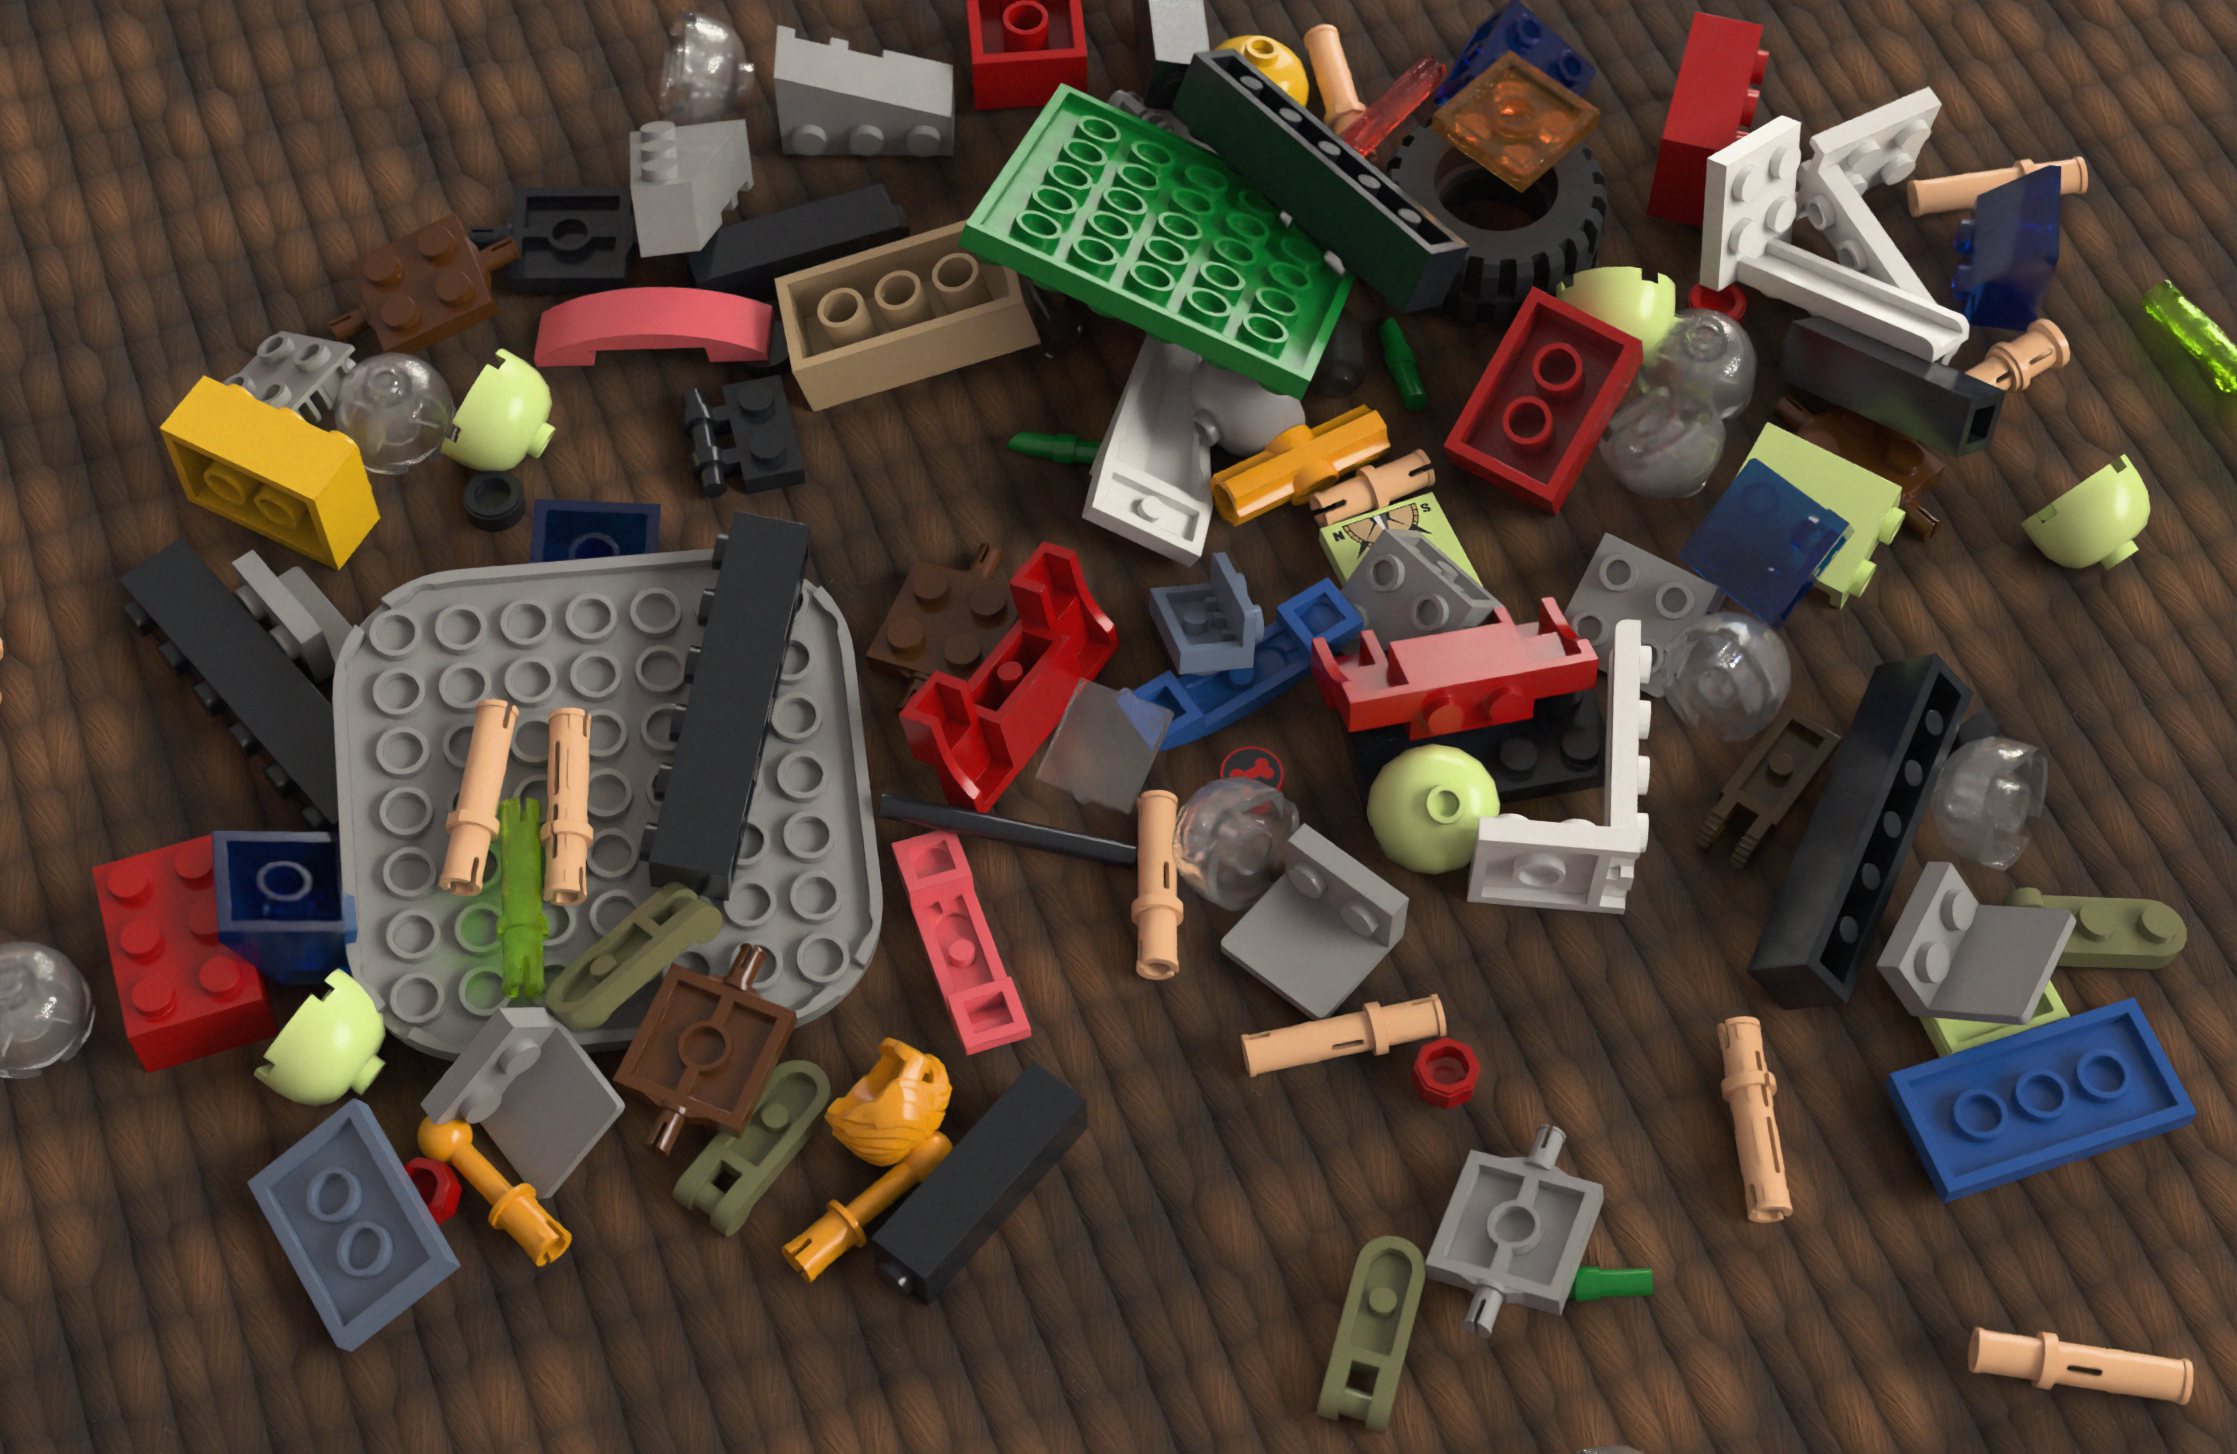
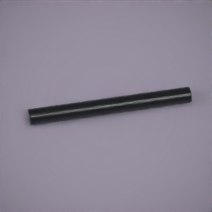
[877,791,1137,870]

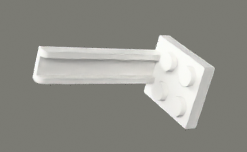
[1795,87,1961,366]
[1699,115,1969,363]
[1467,619,1652,915]

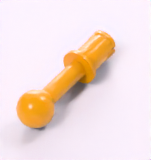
[417,1116,572,1266]
[782,1130,954,1283]

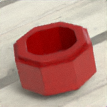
[1411,1037,1481,1110]
[404,1157,462,1226]

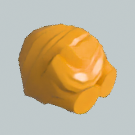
[824,1037,952,1167]

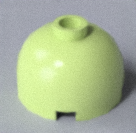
[1556,267,1675,361]
[441,348,556,472]
[2021,454,2150,570]
[1367,744,1500,875]
[254,968,386,1106]

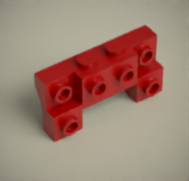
[898,541,1120,813]
[1310,597,1599,740]

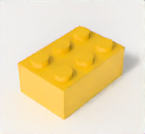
[159,375,380,571]

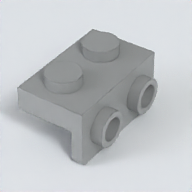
[232,549,353,685]

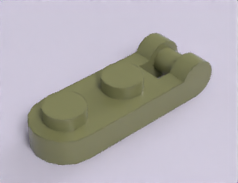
[546,882,723,1031]
[2002,887,2187,969]
[672,1060,832,1237]
[1316,1235,1426,1434]

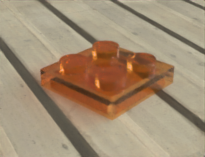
[1431,50,1600,193]

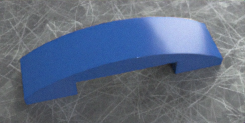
[1116,577,1364,753]

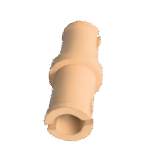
[1309,449,1435,528]

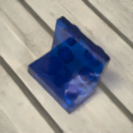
[1433,0,1595,126]
[1678,458,1855,632]

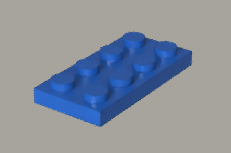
[1885,997,2197,1204]

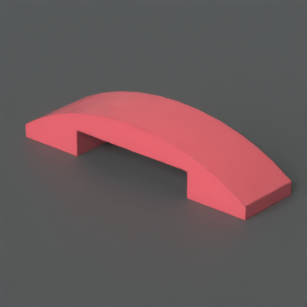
[534,287,774,367]
[891,830,1032,1056]

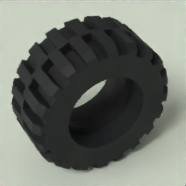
[1385,103,1607,329]

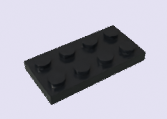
[1339,689,1606,827]

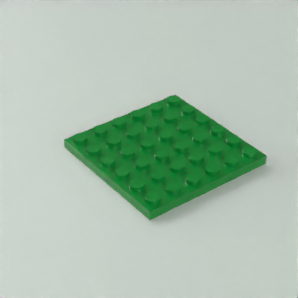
[958,83,1356,401]

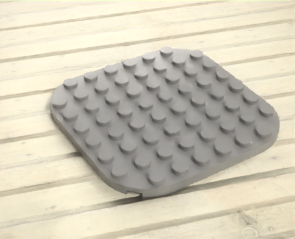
[333,548,883,1062]

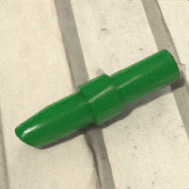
[1378,316,1427,410]
[1006,431,1102,465]
[1567,1266,1653,1302]

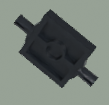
[470,187,640,293]

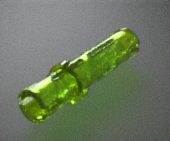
[2141,279,2237,397]
[495,797,550,999]

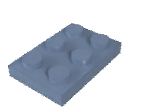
[247,1098,461,1352]

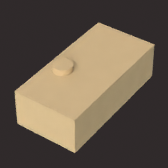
[775,219,1041,412]

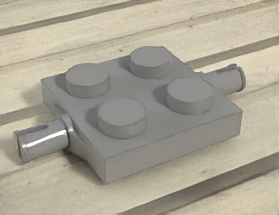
[1425,1124,1604,1338]

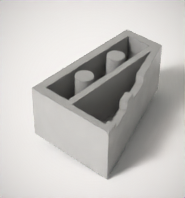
[773,25,955,157]
[630,119,754,257]

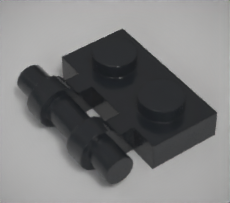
[679,374,806,498]

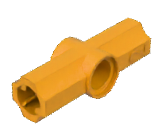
[1208,404,1391,527]

